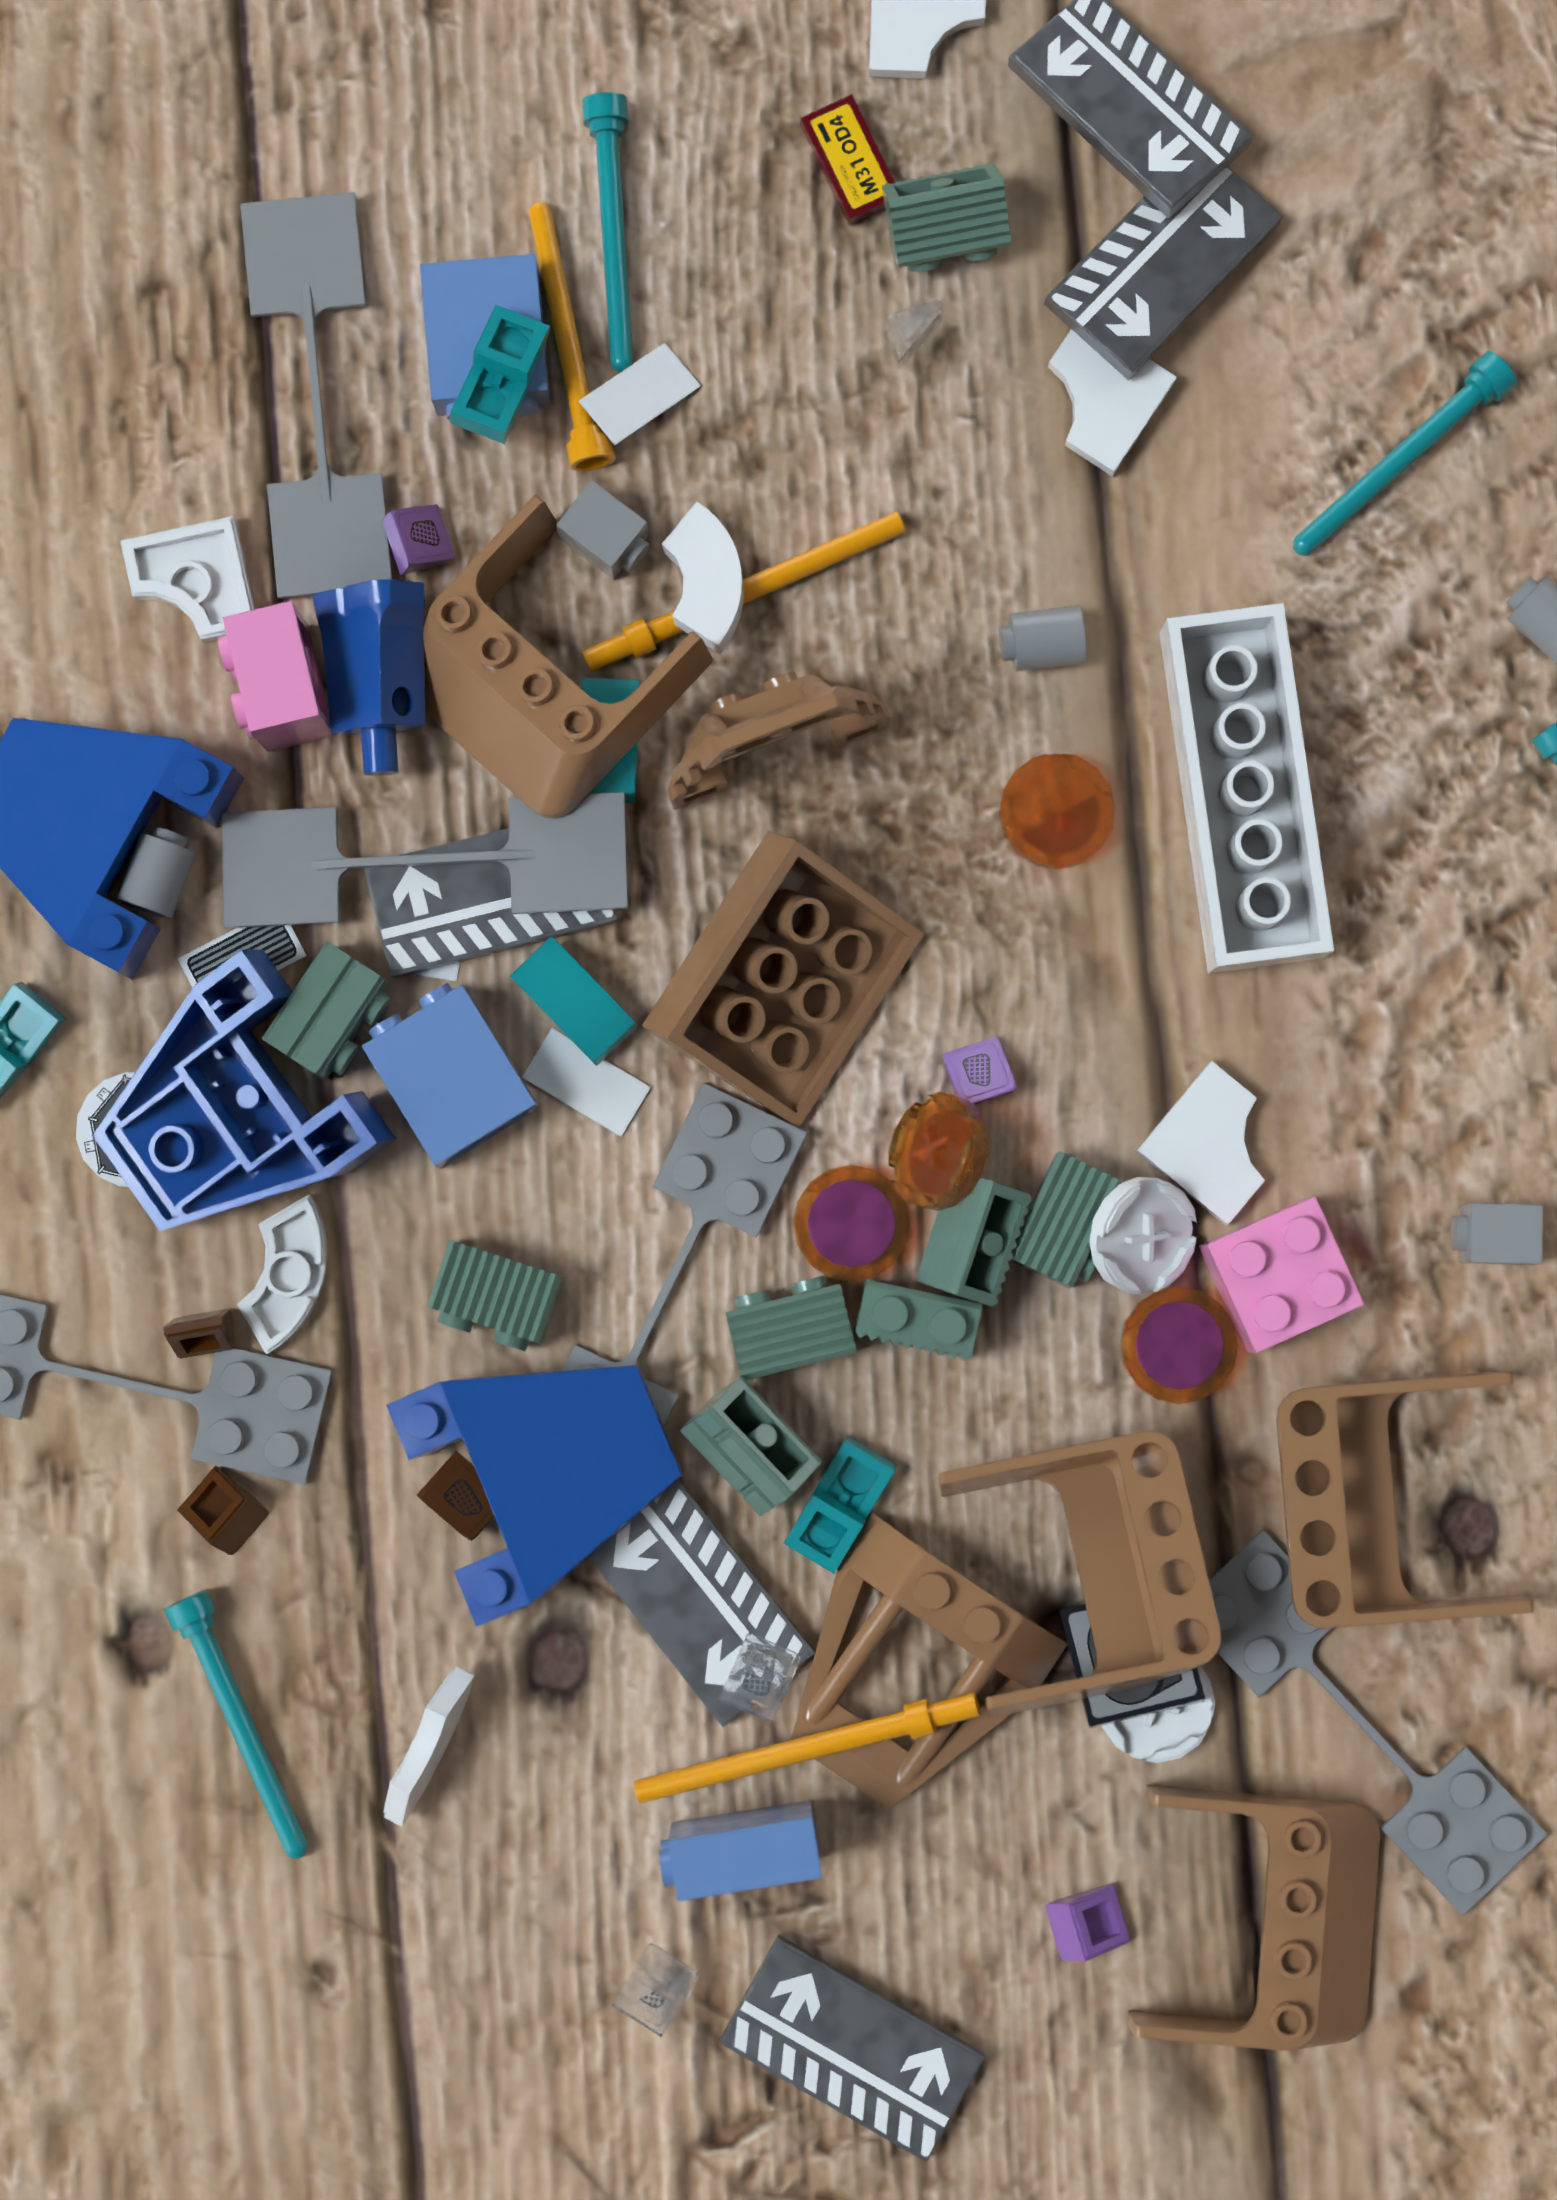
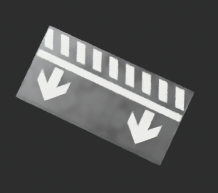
[1008,0,1253,219]
[1044,166,1283,381]
[364,828,617,979]
[589,1479,815,1727]
[719,1935,985,2162]

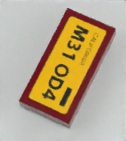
[800,94,895,226]

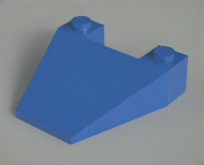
[0,718,245,980]
[93,949,397,1231]
[386,1365,683,1627]

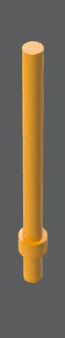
[581,511,906,672]
[634,1692,981,1804]

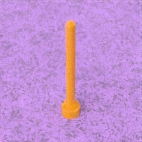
[529,201,616,472]

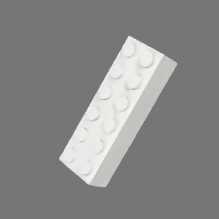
[1159,603,1334,974]

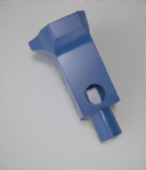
[312,579,426,776]

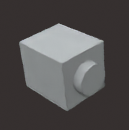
[556,480,650,580]
[1450,1203,1543,1265]

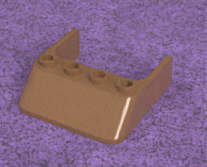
[423,495,713,819]
[1276,1371,1534,1629]
[938,1431,1221,1717]
[1128,1785,1380,2051]

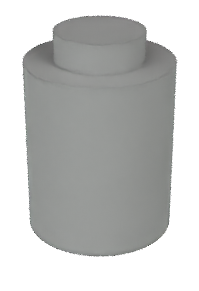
[1506,575,1557,664]
[999,605,1086,672]
[116,827,195,919]

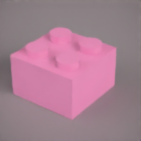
[217,601,335,752]
[1198,1196,1365,1353]

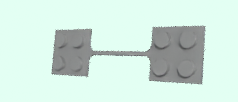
[240,192,392,599]
[222,792,629,928]
[562,1083,808,1427]
[0,1294,333,1485]
[1209,1530,1548,1916]

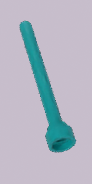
[582,92,633,373]
[1293,351,1518,556]
[163,1589,308,1859]

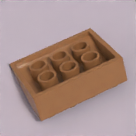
[642,831,924,1128]

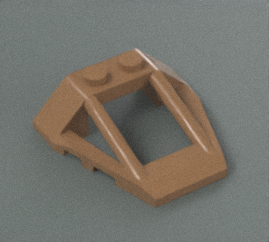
[668,672,891,810]
[791,1512,1068,1809]

